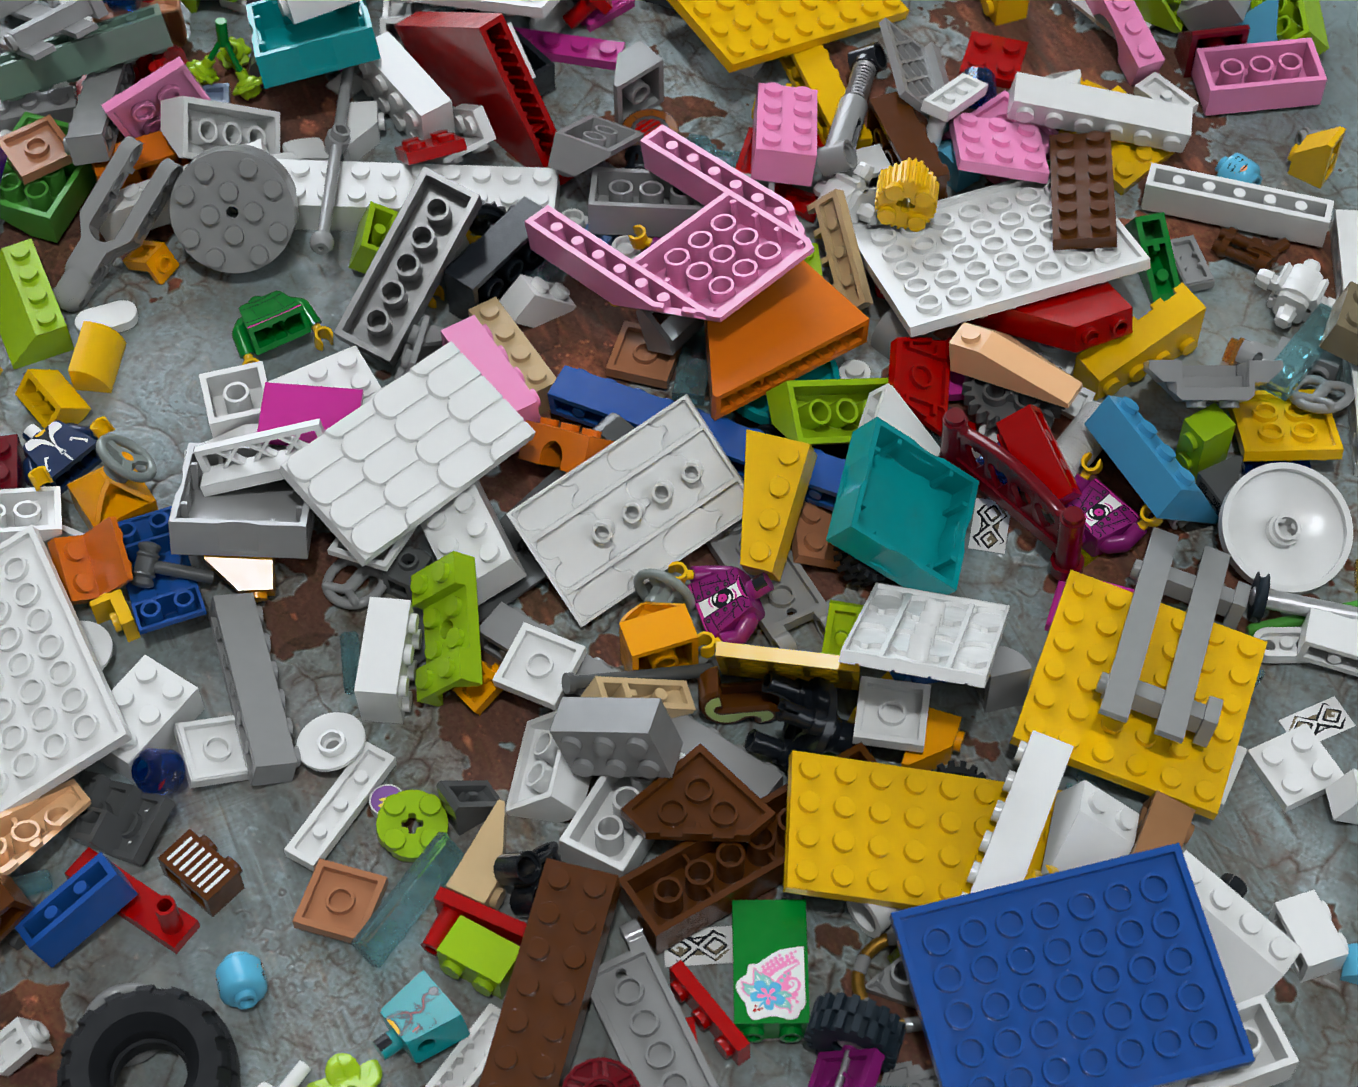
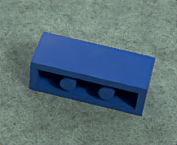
[15,852,138,968]

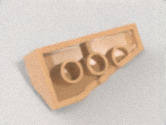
[949,322,1082,408]
[0,778,91,876]

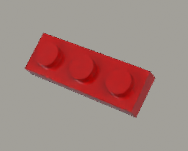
[668,960,750,1066]

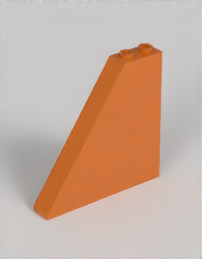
[704,260,870,420]

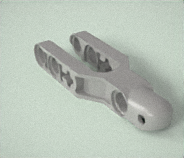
[54,136,183,312]

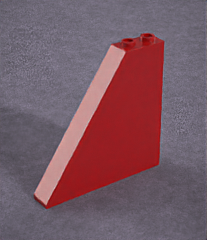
[394,11,573,186]
[875,282,1133,353]

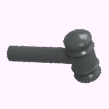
[130,541,215,589]

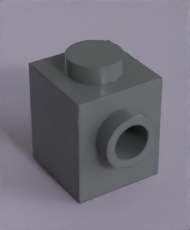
[382,545,433,602]

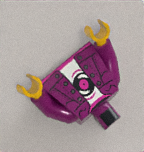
[1064,452,1163,558]
[668,561,774,659]

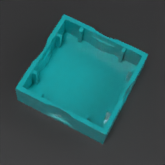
[246,0,381,89]
[826,417,979,595]

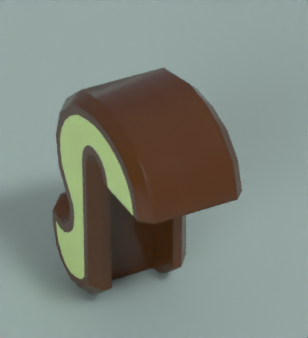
[698,666,780,724]

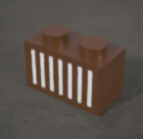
[158,829,245,917]

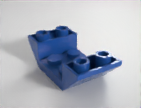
[118,506,207,635]

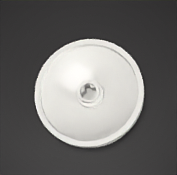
[1218,462,1353,595]

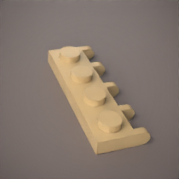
[807,189,873,311]

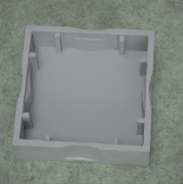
[168,442,316,559]

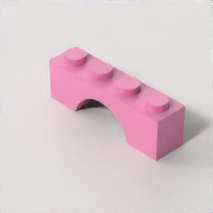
[1085,0,1165,86]

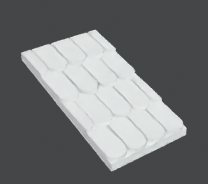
[279,341,536,567]
[506,394,744,627]
[839,582,1010,688]

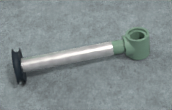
[1247,572,1358,623]

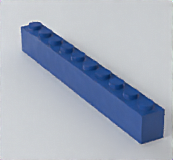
[547,365,846,511]

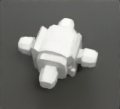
[813,161,879,225]
[1254,258,1336,329]

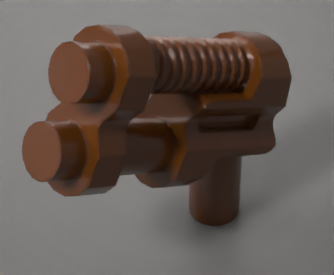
[1211,227,1290,272]

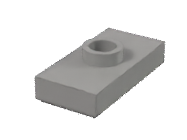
[1170,235,1215,292]

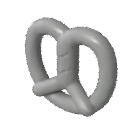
[1288,375,1355,414]
[321,558,387,610]

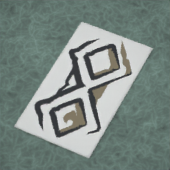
[968,498,1010,554]
[1278,696,1356,741]
[664,926,733,967]

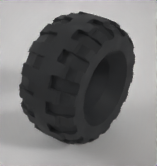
[57,985,241,1087]

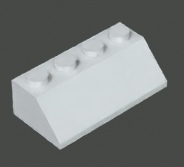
[161,96,280,160]
[1183,850,1303,1004]

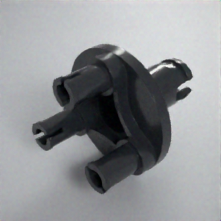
[745,671,874,771]

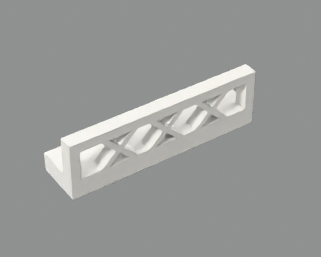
[193,418,325,497]

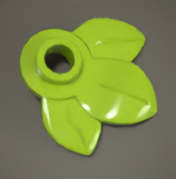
[307,1053,383,1087]

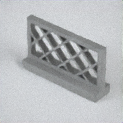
[879,17,950,135]

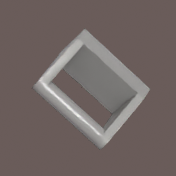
[636,309,705,355]

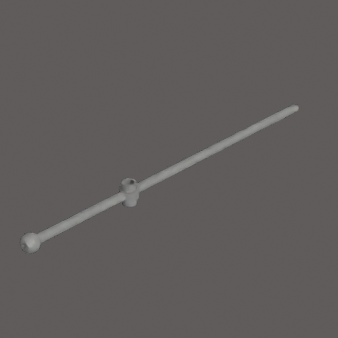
[309,66,355,255]

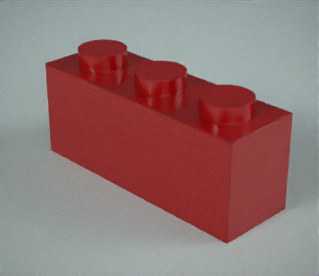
[995,404,1082,514]

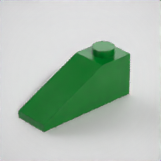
[1125,212,1180,304]

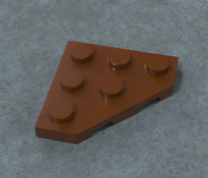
[621,743,776,842]

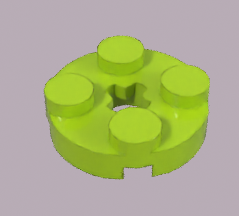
[376,790,448,862]

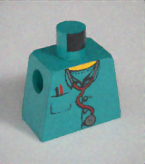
[372,970,471,1063]

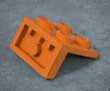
[47,516,133,605]

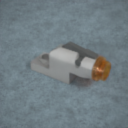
[1222,336,1343,390]

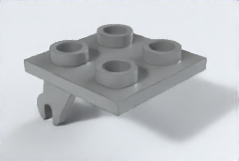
[393,314,451,381]

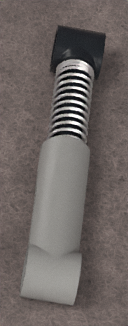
[816,42,887,177]

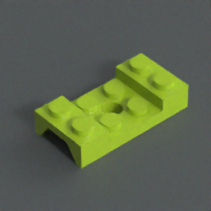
[410,551,483,707]

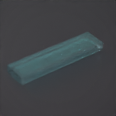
[1258,303,1332,401]
[672,325,709,406]
[351,832,464,968]

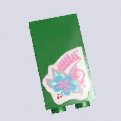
[732,899,810,1043]

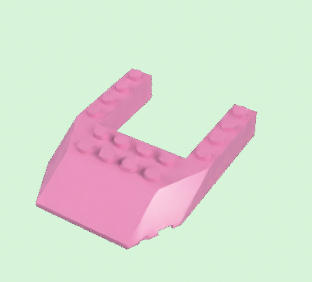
[524,124,814,322]

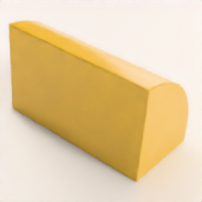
[68,321,126,393]
[15,369,91,429]

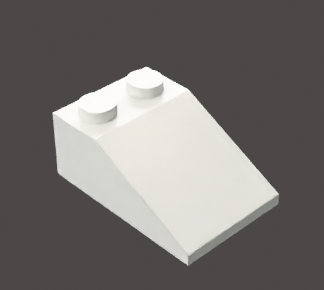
[0,486,62,543]
[1041,780,1140,876]

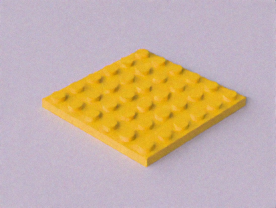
[1010,570,1267,820]

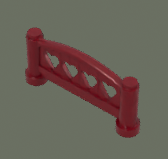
[938,408,1086,582]

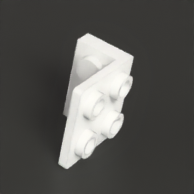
[427,103,497,165]

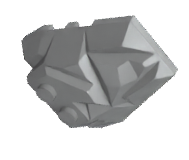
[1144,360,1283,409]

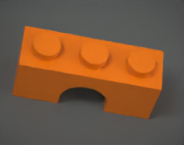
[518,417,614,472]

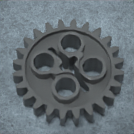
[962,352,1065,433]

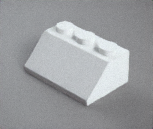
[506,710,593,823]

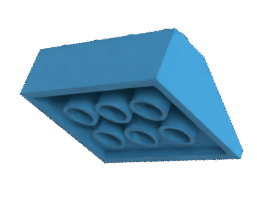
[1084,395,1219,524]

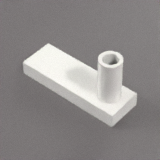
[920,73,989,148]

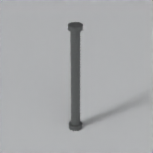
[562,659,721,694]

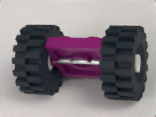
[804,992,906,1087]

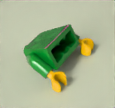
[232,291,333,365]

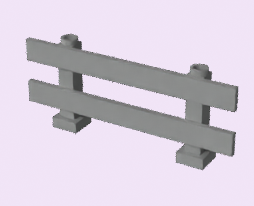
[0,0,109,61]
[1095,527,1252,748]

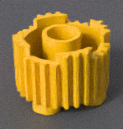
[874,157,940,232]

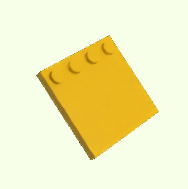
[715,641,861,691]

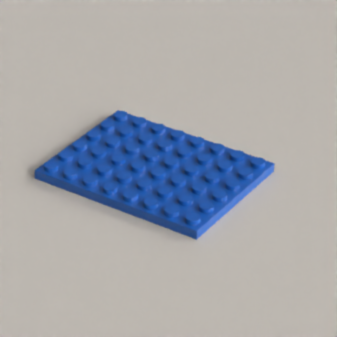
[889,843,1255,1087]

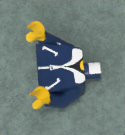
[22,416,115,494]

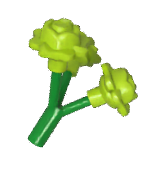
[186,17,263,100]

